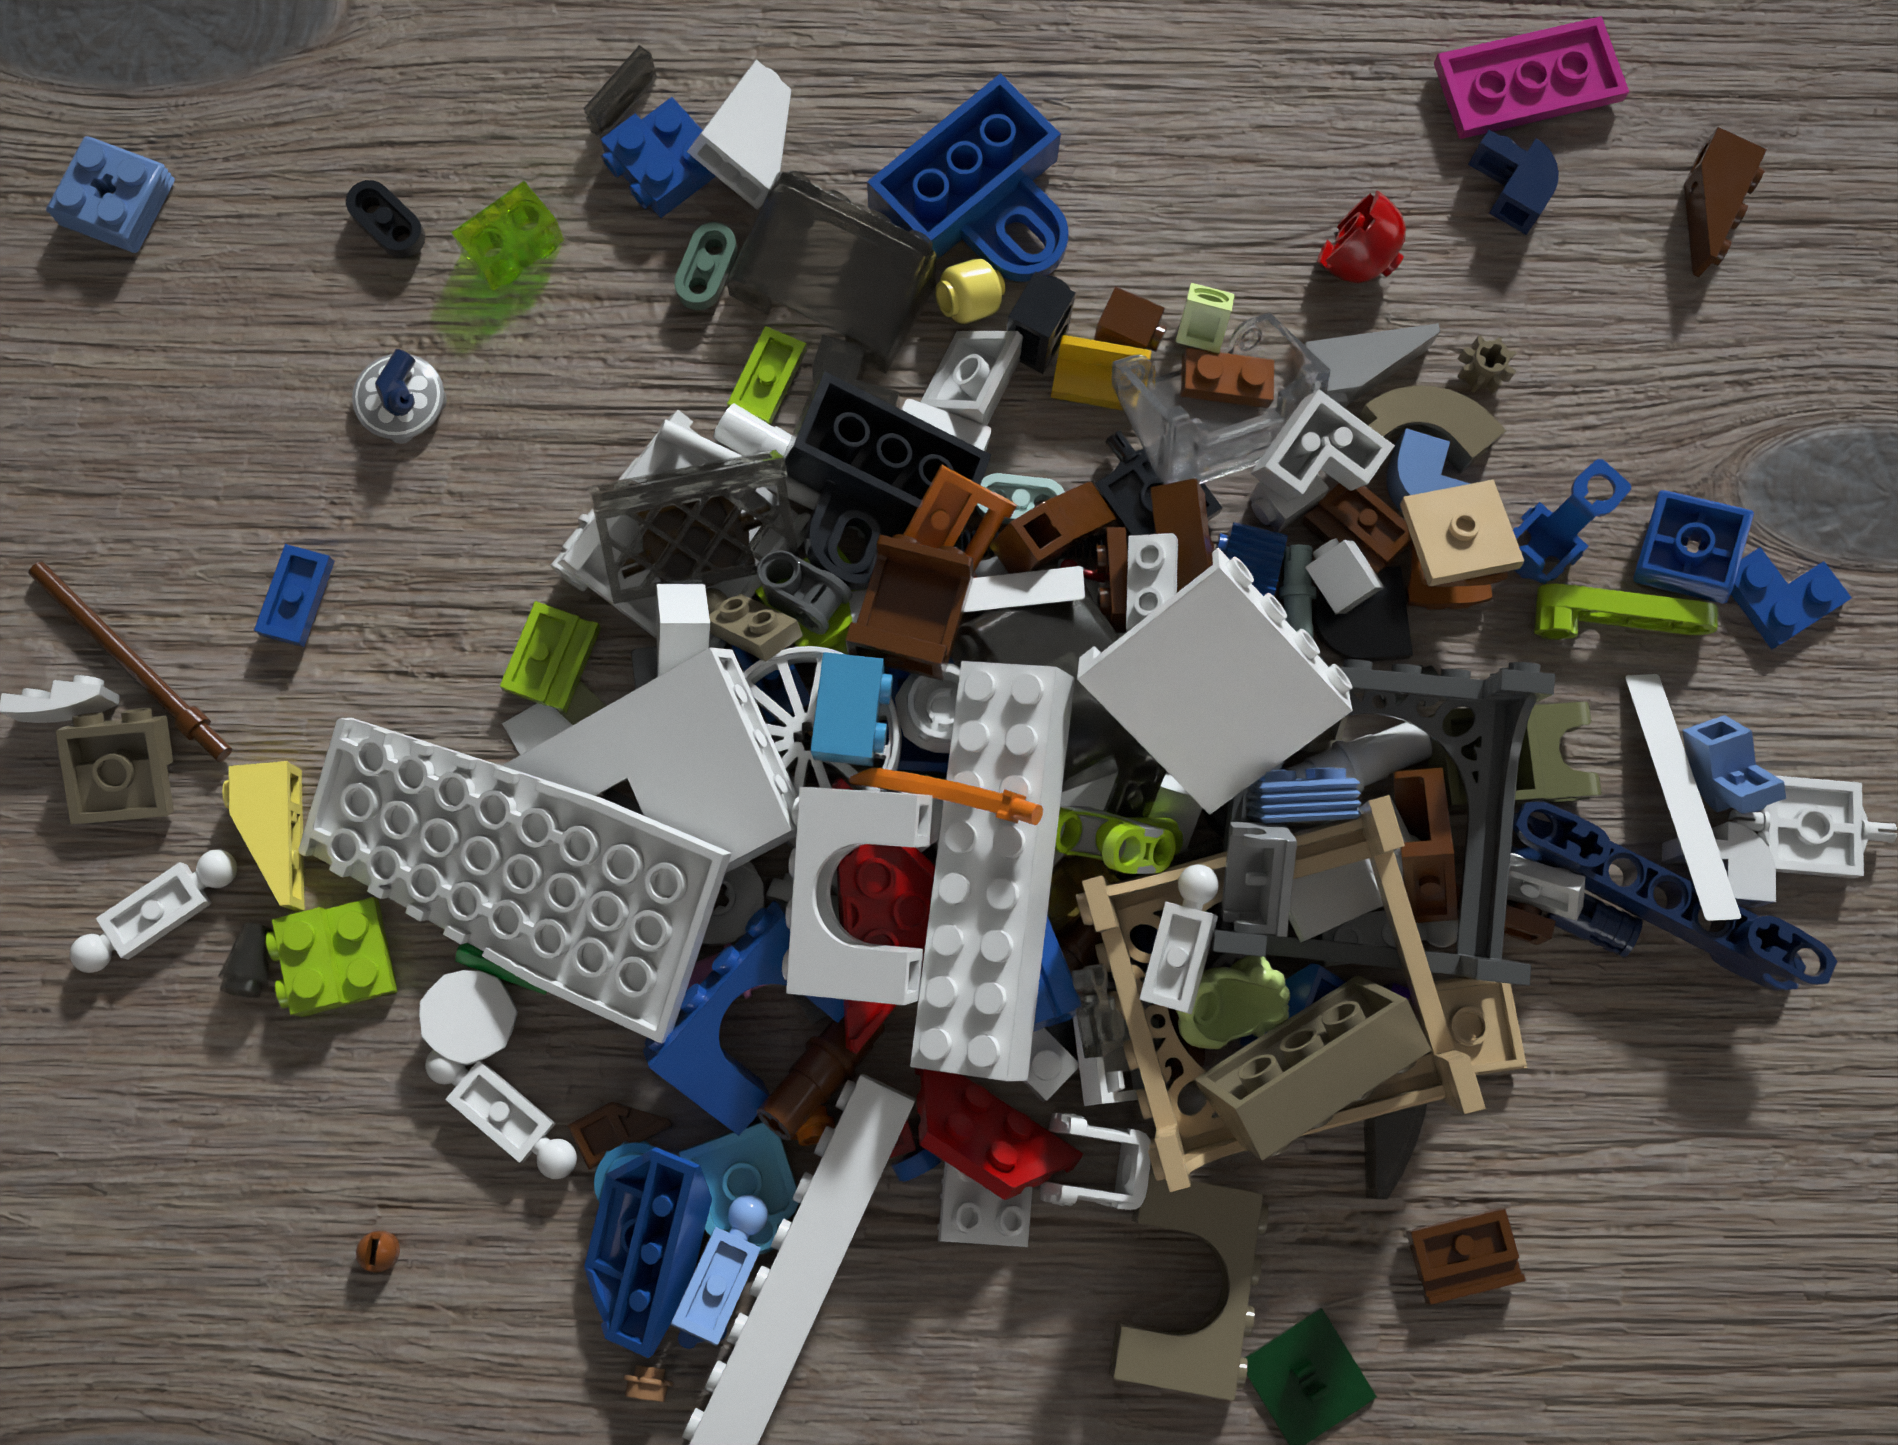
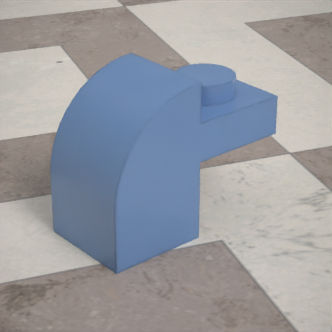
[1386,428,1470,512]
[1682,715,1786,814]

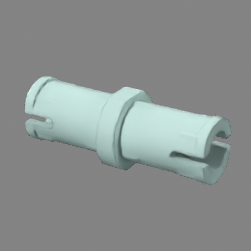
[1279,544,1317,639]

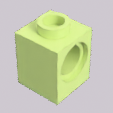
[1175,283,1234,353]

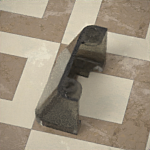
[950,592,1145,792]

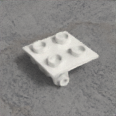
[937,1162,1032,1247]

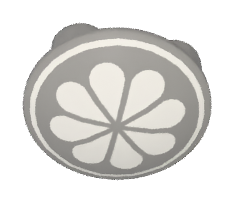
[352,354,447,444]

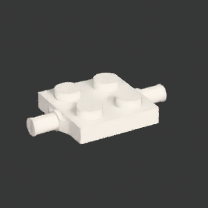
[1729,775,1897,879]

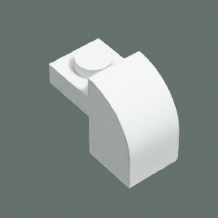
[1662,822,1776,908]

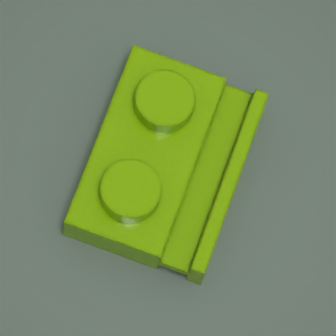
[499,601,601,713]

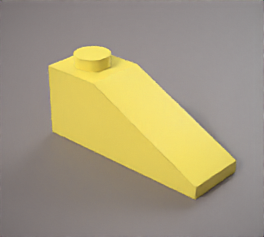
[222,761,305,911]

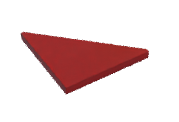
[832,778,935,1054]

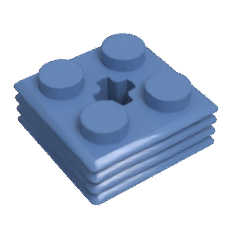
[46,136,175,253]
[1245,767,1362,823]

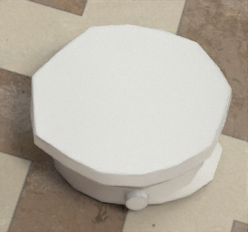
[895,664,960,754]
[419,970,518,1065]

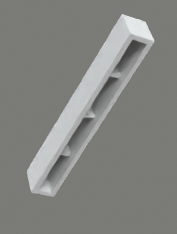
[682,1074,916,1445]

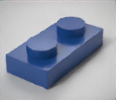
[254,544,335,647]

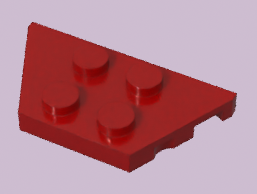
[914,1068,1083,1200]

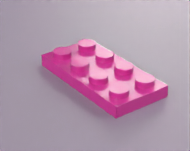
[1433,16,1629,139]

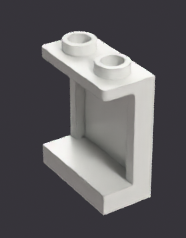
[1126,533,1178,631]

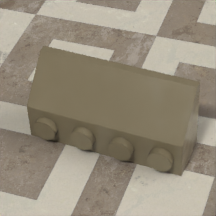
[1194,975,1431,1161]

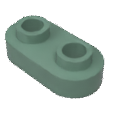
[674,222,737,310]

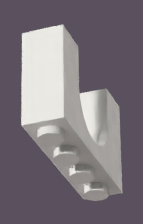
[782,787,933,1005]

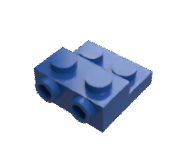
[601,97,716,218]

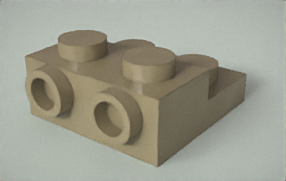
[55,708,174,825]

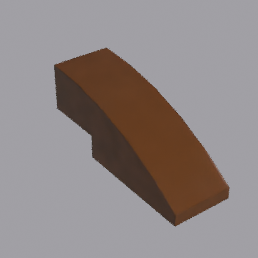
[1150,478,1214,592]

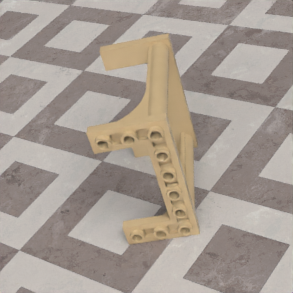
[1076,795,1486,1192]

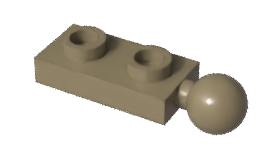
[706,588,803,662]

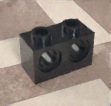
[1007,271,1076,374]

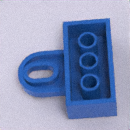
[867,73,1069,282]

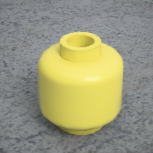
[936,259,1005,324]

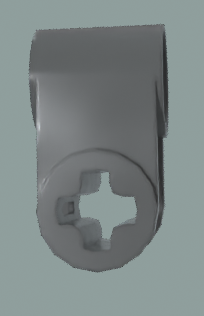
[757,550,853,635]

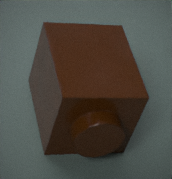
[1094,286,1167,352]

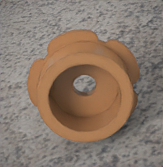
[623,1365,673,1402]

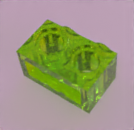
[451,181,564,291]

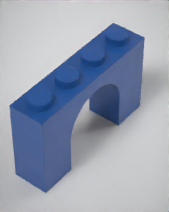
[643,900,844,1136]

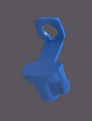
[1513,459,1631,584]

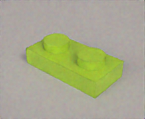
[727,326,807,425]

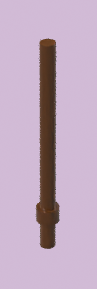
[28,562,232,762]

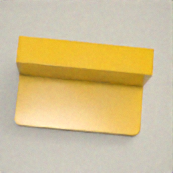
[1050,335,1152,413]

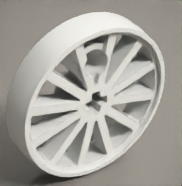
[743,646,902,797]

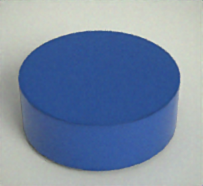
[891,1146,942,1182]

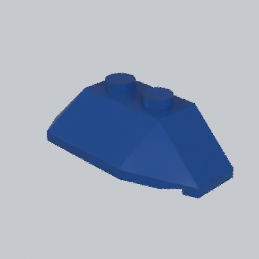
[584,1147,712,1358]

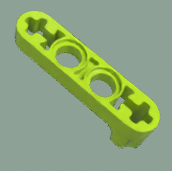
[1534,584,1718,640]

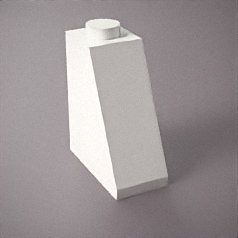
[687,59,791,210]

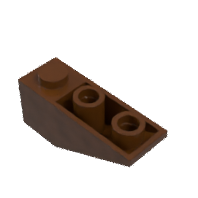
[1684,127,1767,277]
[990,481,1118,574]

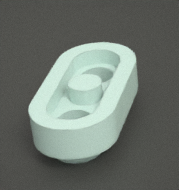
[976,473,1065,524]

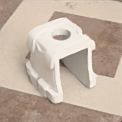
[1040,1113,1151,1210]

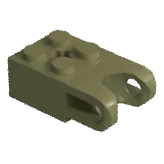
[1427,702,1602,811]

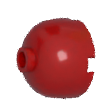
[1317,191,1406,283]

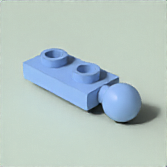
[670,1194,768,1346]

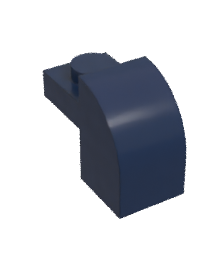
[1468,130,1559,235]

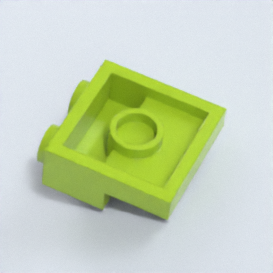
[266,897,398,1017]

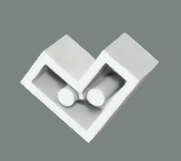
[1251,389,1395,501]

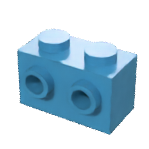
[811,652,893,766]

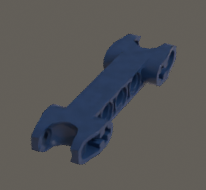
[1511,802,1838,991]

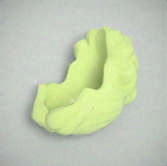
[1176,955,1290,1049]

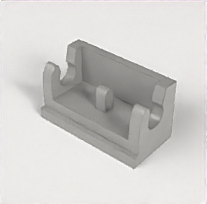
[1221,822,1297,937]

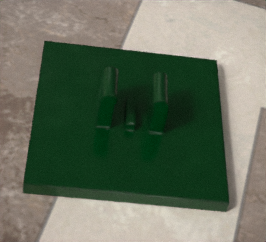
[1244,1308,1377,1445]

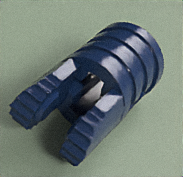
[1547,893,1643,958]

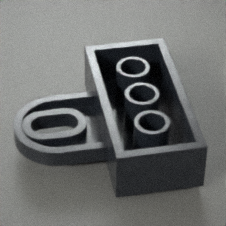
[777,371,991,590]

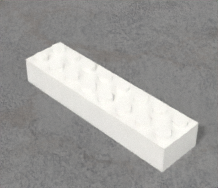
[910,661,1075,1081]

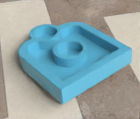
[679,1121,798,1254]

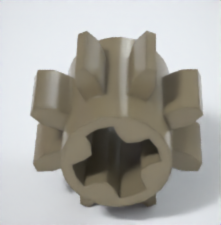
[1457,335,1516,394]

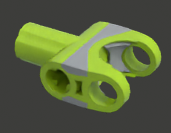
[1055,806,1183,874]

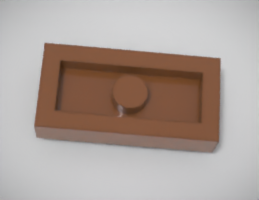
[1180,348,1274,408]

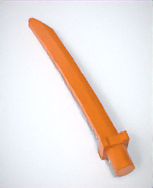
[849,767,1043,825]

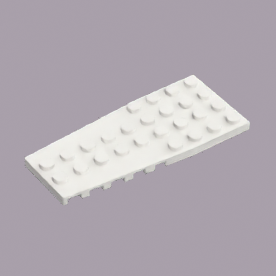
[299,718,732,1044]

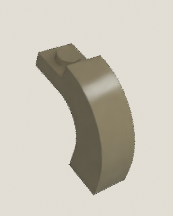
[1357,385,1506,473]

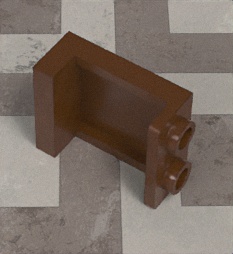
[845,534,974,681]
[1393,767,1458,923]

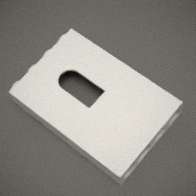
[502,648,798,873]

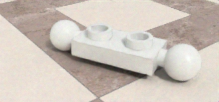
[70,850,237,973]
[425,1050,577,1179]

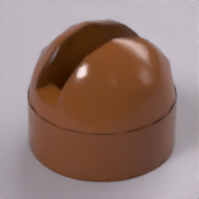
[356,1231,400,1273]

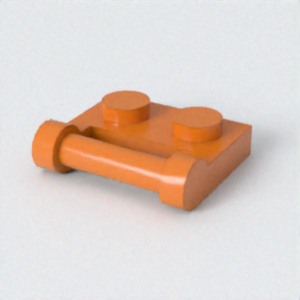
[903,465,1017,578]

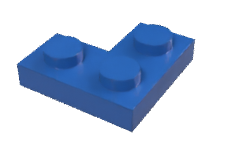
[1731,547,1852,650]

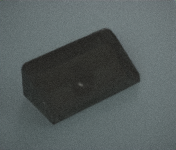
[1103,745,1167,817]

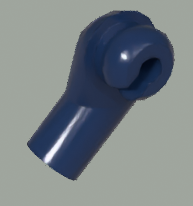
[375,349,416,416]

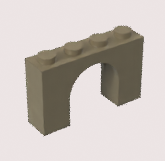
[1109,1173,1269,1401]

